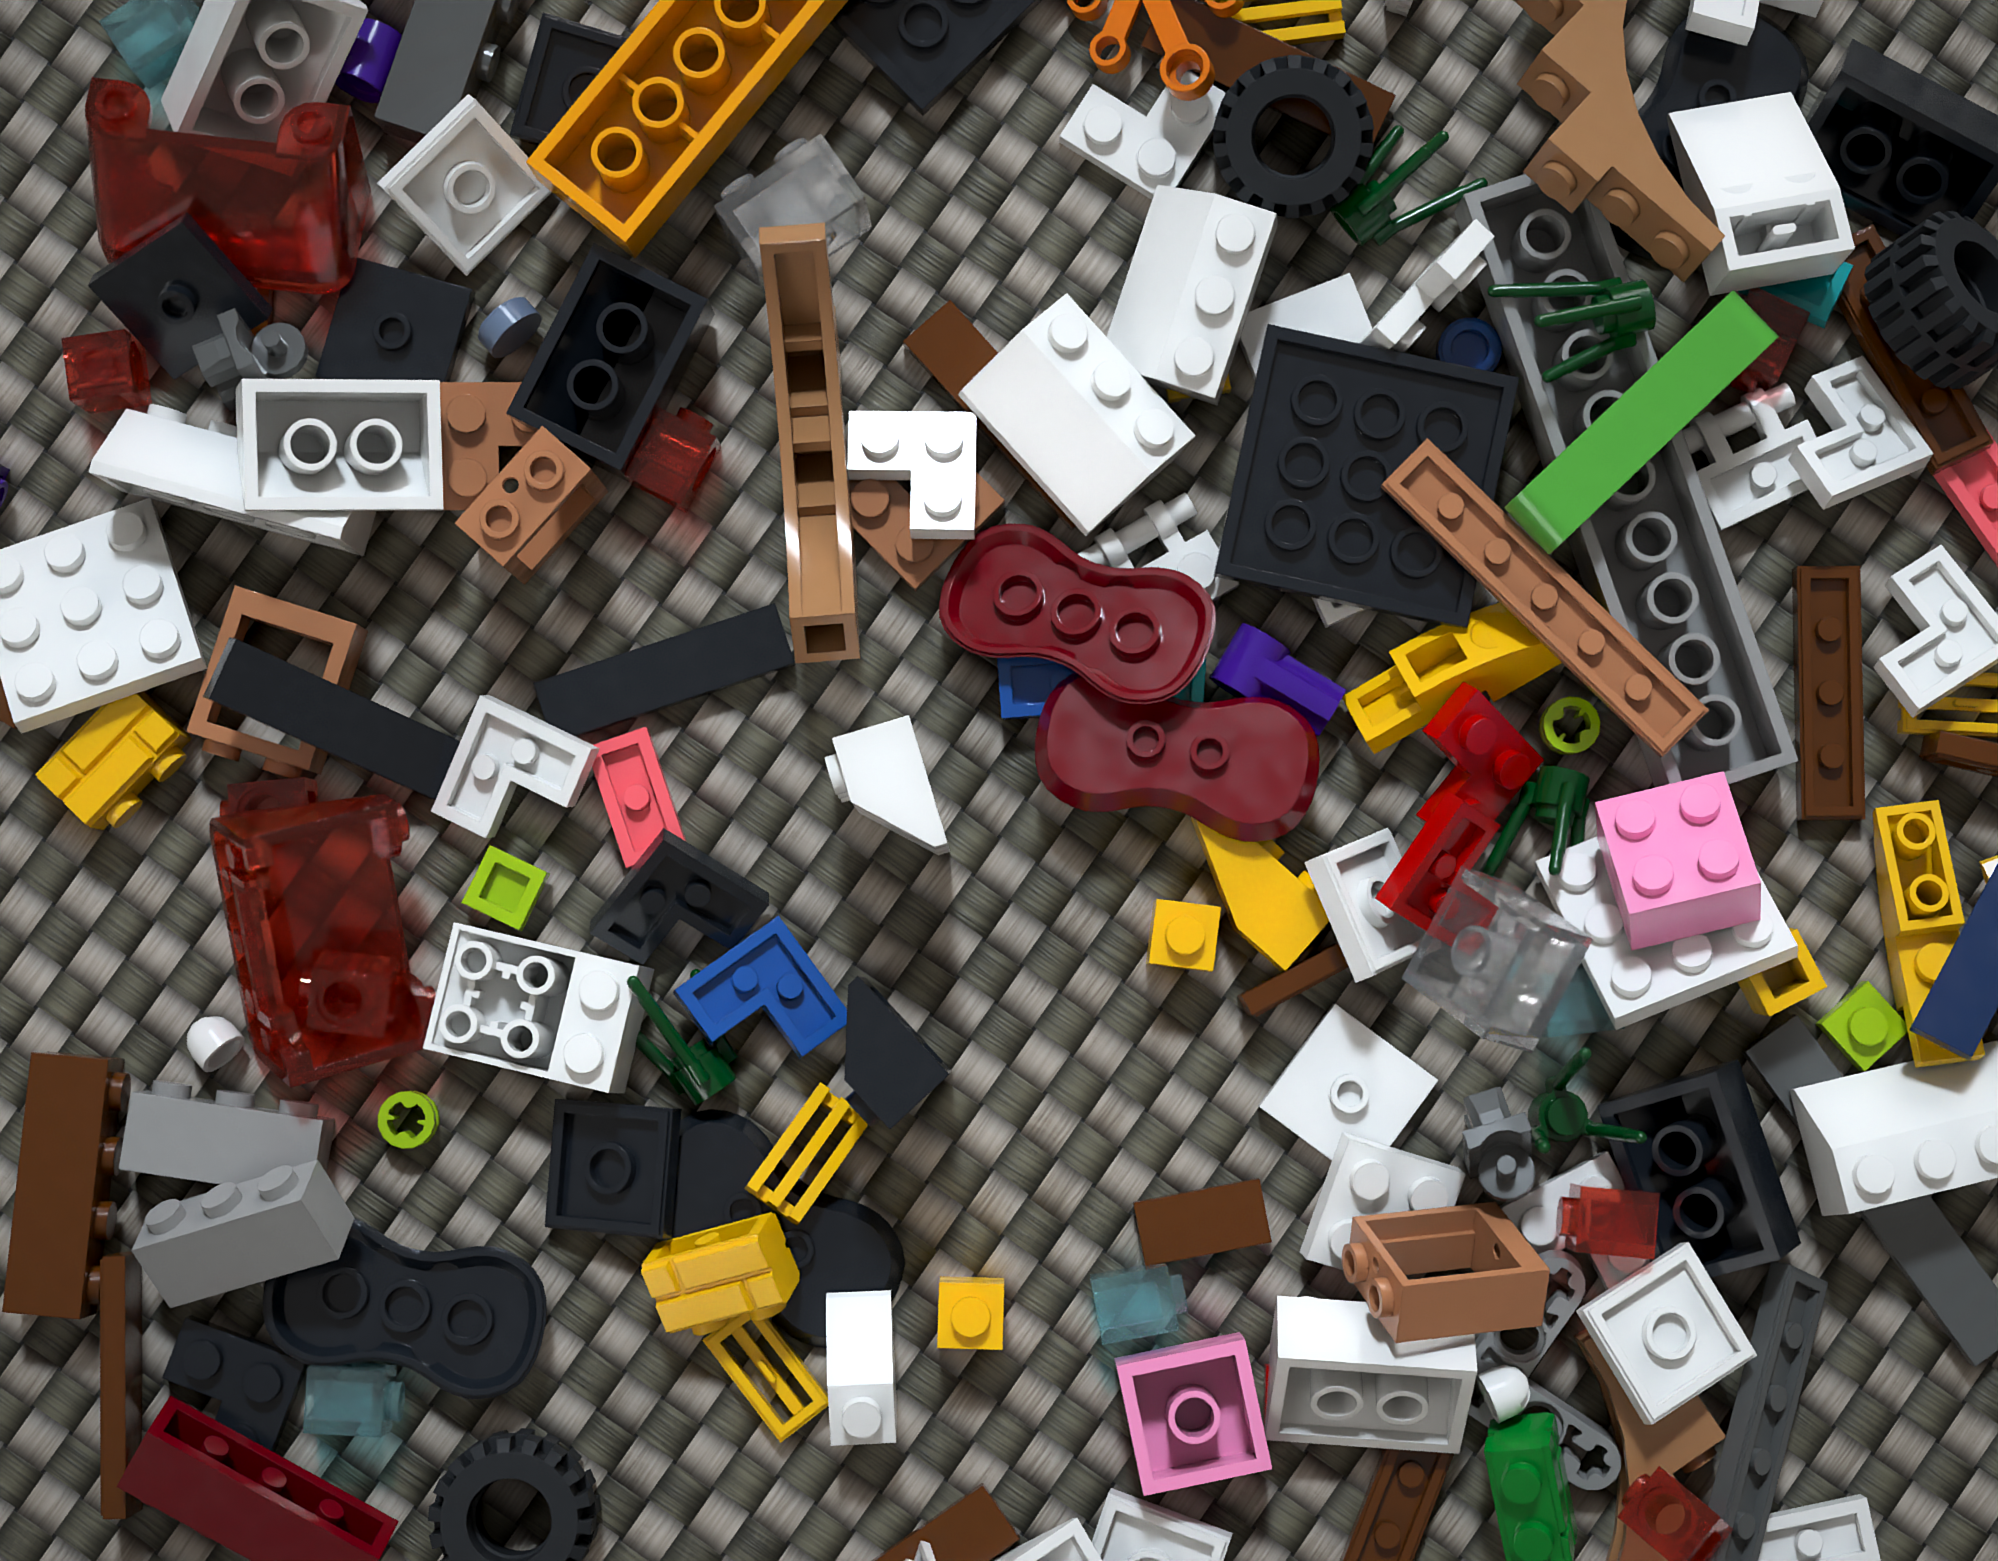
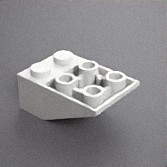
[1666,92,1855,296]
[423,922,654,1093]

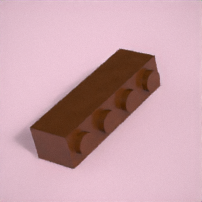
[2,1051,131,1320]

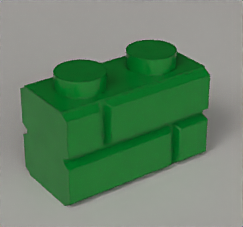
[1484,1412,1578,1561]

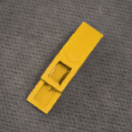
[1342,603,1562,755]
[1873,800,1985,1068]

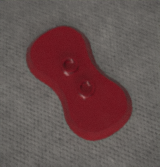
[939,523,1216,704]
[1034,673,1320,842]

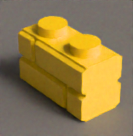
[35,691,192,830]
[641,1212,800,1336]

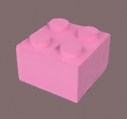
[1595,771,1761,951]
[1114,1332,1272,1496]

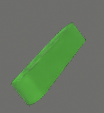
[1504,290,1779,554]

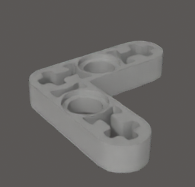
[1468,1250,1621,1490]

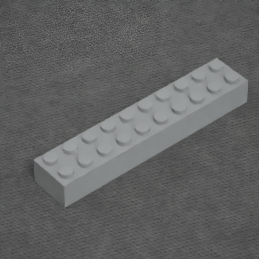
[1454,174,1798,788]

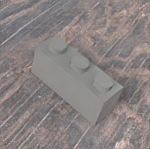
[119,1080,335,1184]
[131,1159,355,1308]

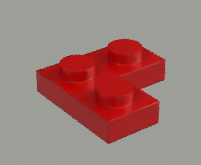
[1416,682,1544,824]
[1375,791,1501,955]

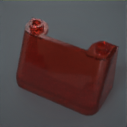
[85,77,371,295]
[209,794,436,1088]

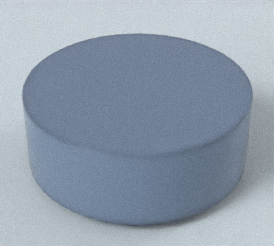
[478,297,542,358]

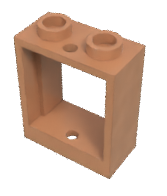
[455,425,609,585]
[186,586,368,781]
[1342,1202,1550,1343]

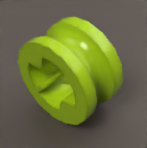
[1539,696,1600,755]
[378,1090,440,1149]

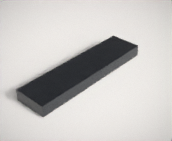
[533,603,796,737]
[203,637,460,800]

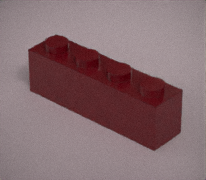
[116,1395,399,1561]

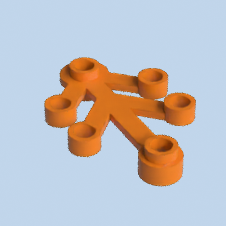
[1067,0,1245,101]

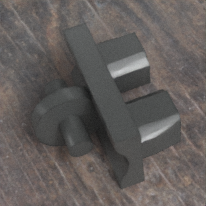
[192,308,309,411]
[1462,1087,1535,1202]

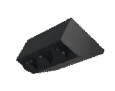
[1805,39,1998,236]
[506,243,715,482]
[844,976,952,1129]
[1597,1059,1801,1278]

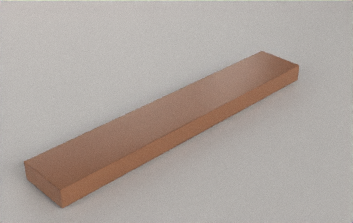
[1381,438,1709,758]

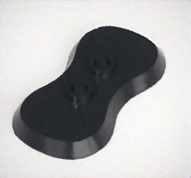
[1609,12,1809,260]
[657,1109,905,1348]
[263,1218,547,1399]

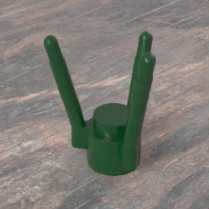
[1330,125,1488,246]
[1487,277,1656,383]
[1478,766,1590,887]
[627,969,738,1106]
[1528,1047,1647,1154]

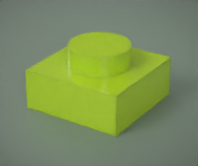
[461,845,550,931]
[1815,981,1908,1072]

